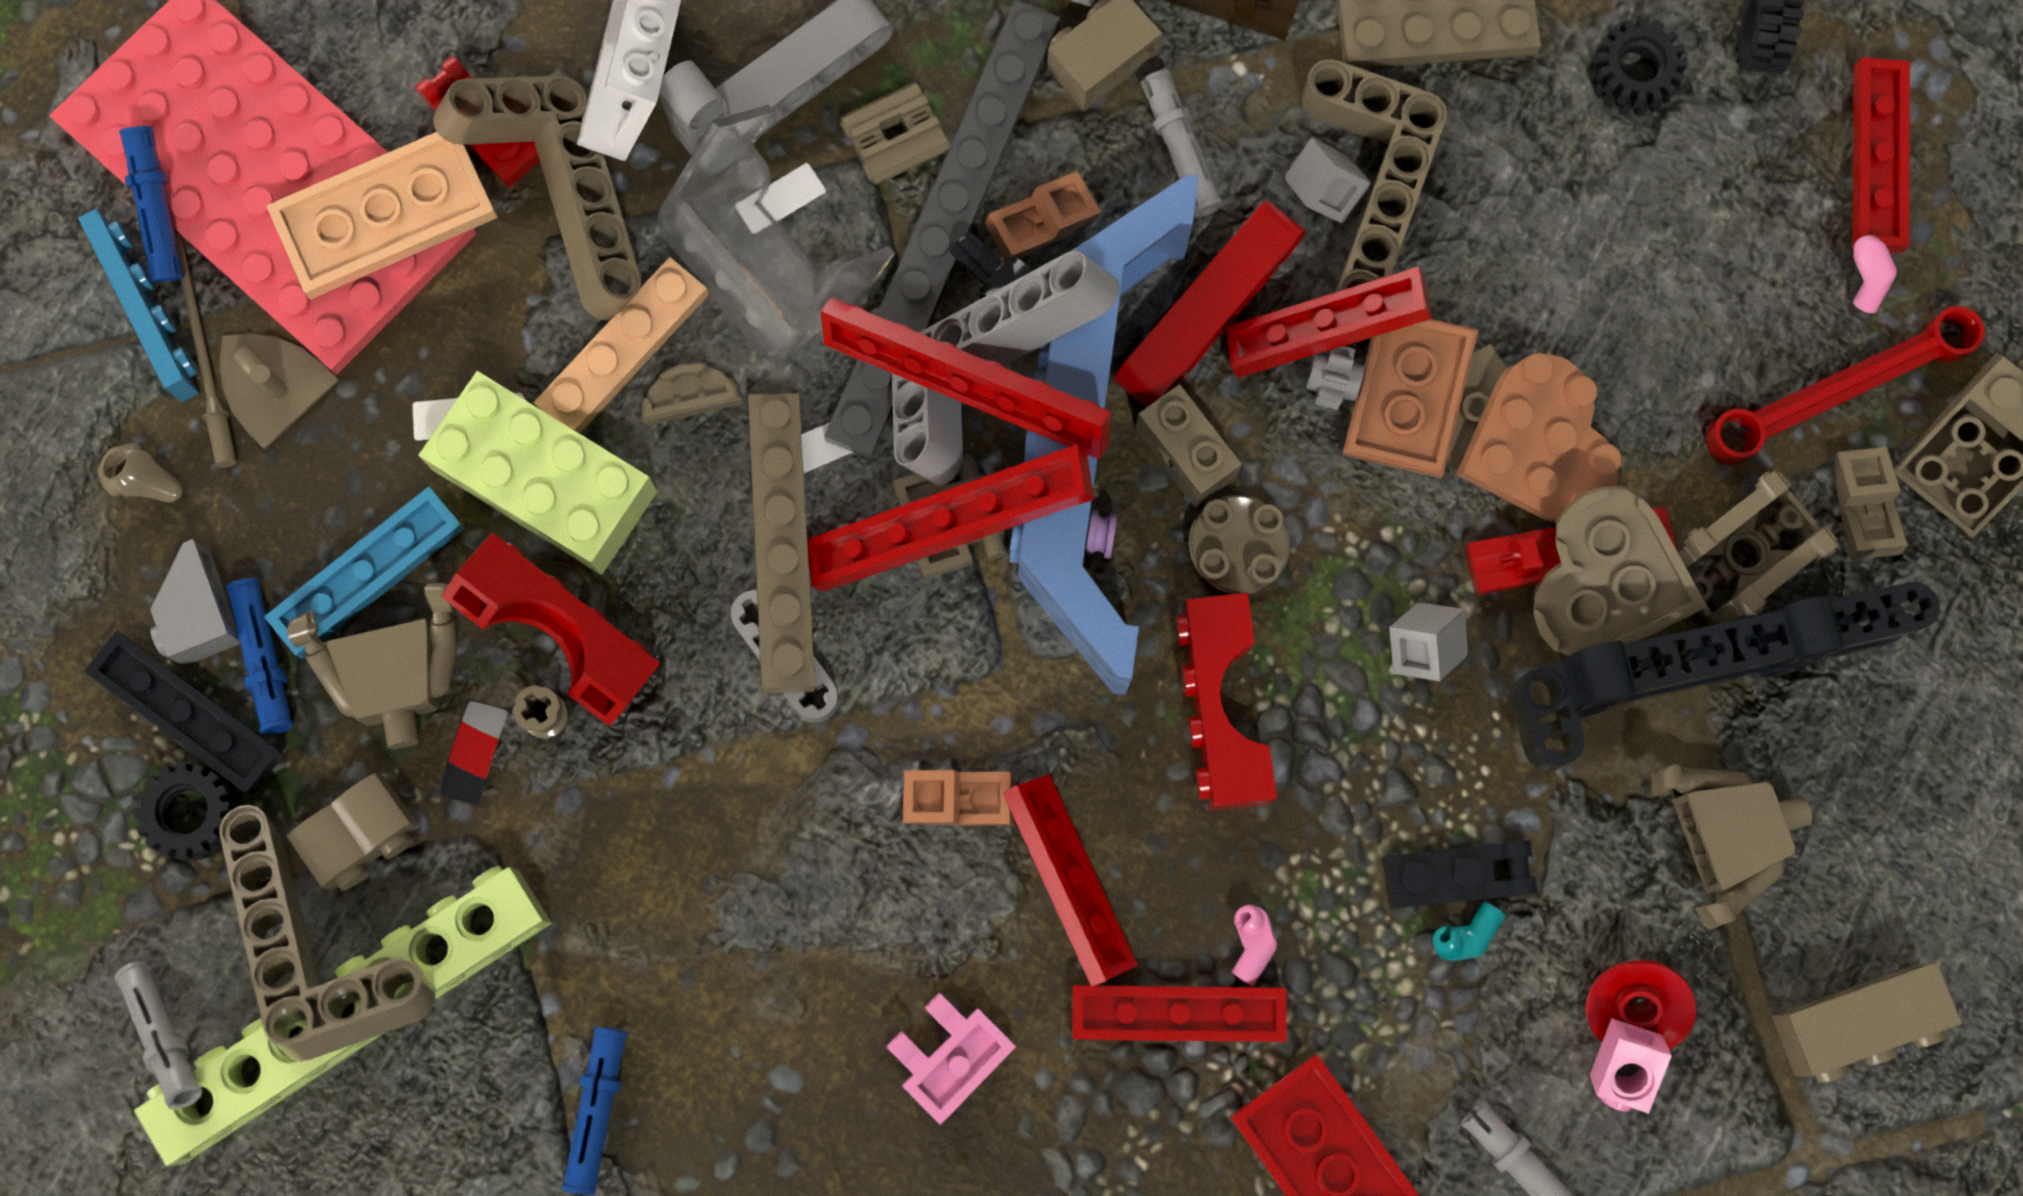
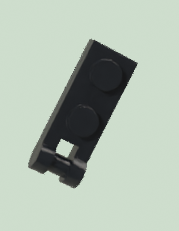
[1383,840,1538,910]

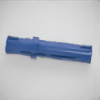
[119,126,184,283]
[226,578,294,735]
[561,1026,628,1195]

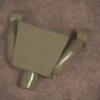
[287,583,457,749]
[1650,764,1812,930]

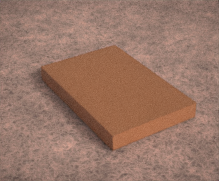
[1342,319,1479,479]

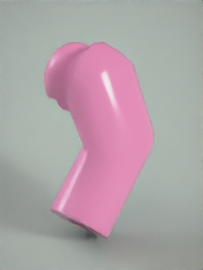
[1853,235,1897,313]

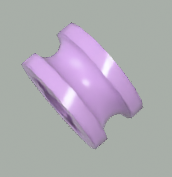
[1085,510,1117,559]

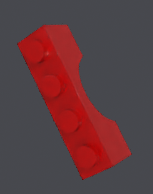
[441,532,660,727]
[1175,592,1277,812]

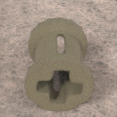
[513,685,569,739]

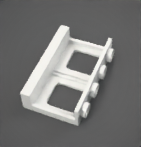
[577,0,681,161]

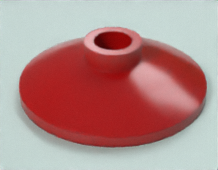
[1586,960,1696,1050]

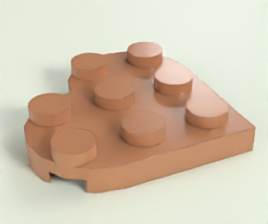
[1456,353,1622,523]

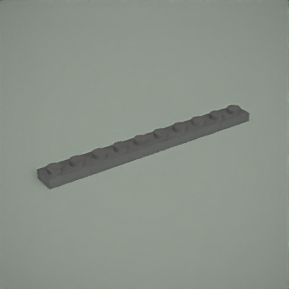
[824,0,1060,460]

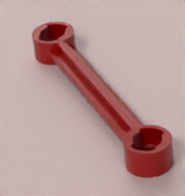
[1706,306,1985,465]

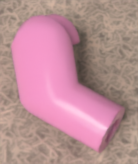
[1231,905,1277,987]

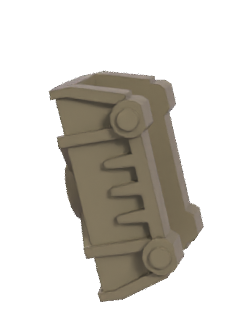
[1678,470,1839,626]

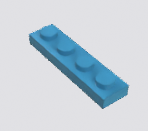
[78,208,200,402]
[264,487,465,659]

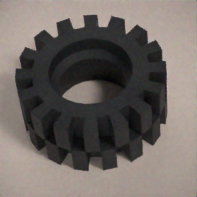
[1735,0,1804,75]
[1589,18,1687,117]

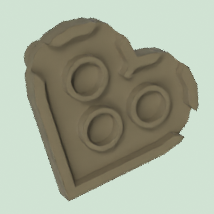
[1533,486,1707,656]

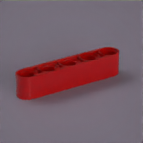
[1113,200,1306,408]

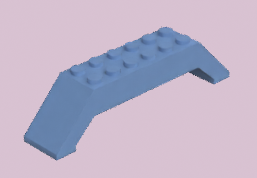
[1009,175,1199,695]

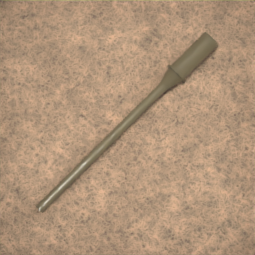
[175,233,237,468]

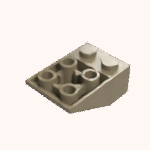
[1894,352,2023,538]

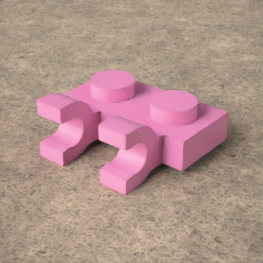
[887,993,1016,1125]

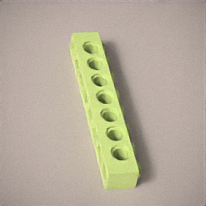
[134,866,552,1166]

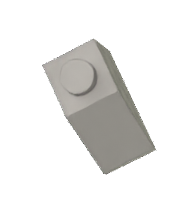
[150,539,240,666]

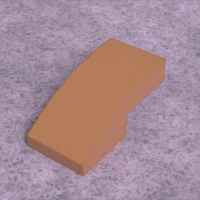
[985,171,1101,260]
[903,770,1015,826]

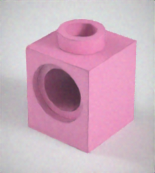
[1590,1018,1672,1113]

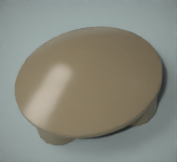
[1188,495,1290,594]

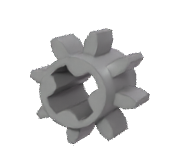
[1305,346,1365,410]

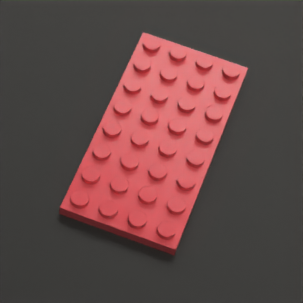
[49,0,477,375]

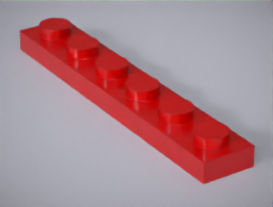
[821,297,1111,460]
[807,444,1095,592]

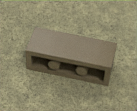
[1771,962,1962,1084]

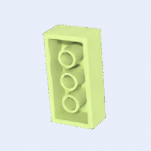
[418,371,658,575]

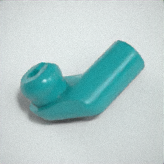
[1432,902,1506,962]

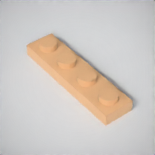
[533,257,709,434]

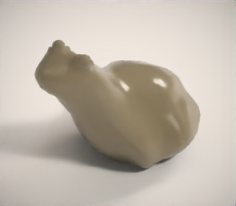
[98,443,183,503]

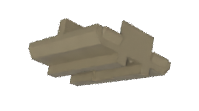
[840,82,950,185]

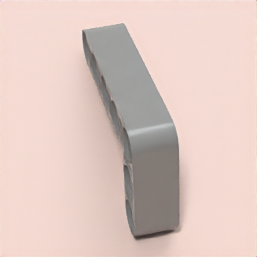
[659,0,894,170]
[892,250,1119,485]

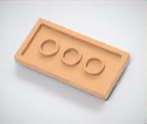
[266,132,498,300]

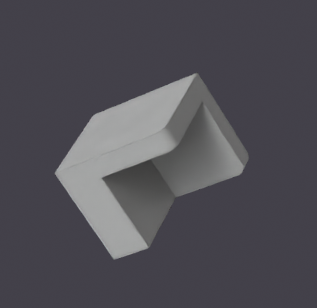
[1285,137,1371,224]
[1389,603,1468,681]

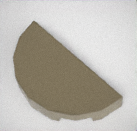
[642,362,743,427]

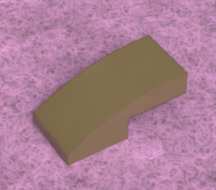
[1834,447,1908,560]

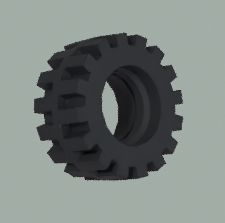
[134,763,242,860]

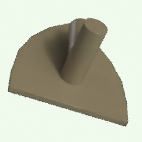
[219,334,340,450]

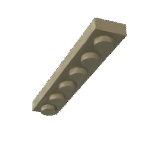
[748,393,815,694]

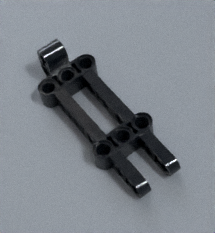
[1511,582,1940,771]

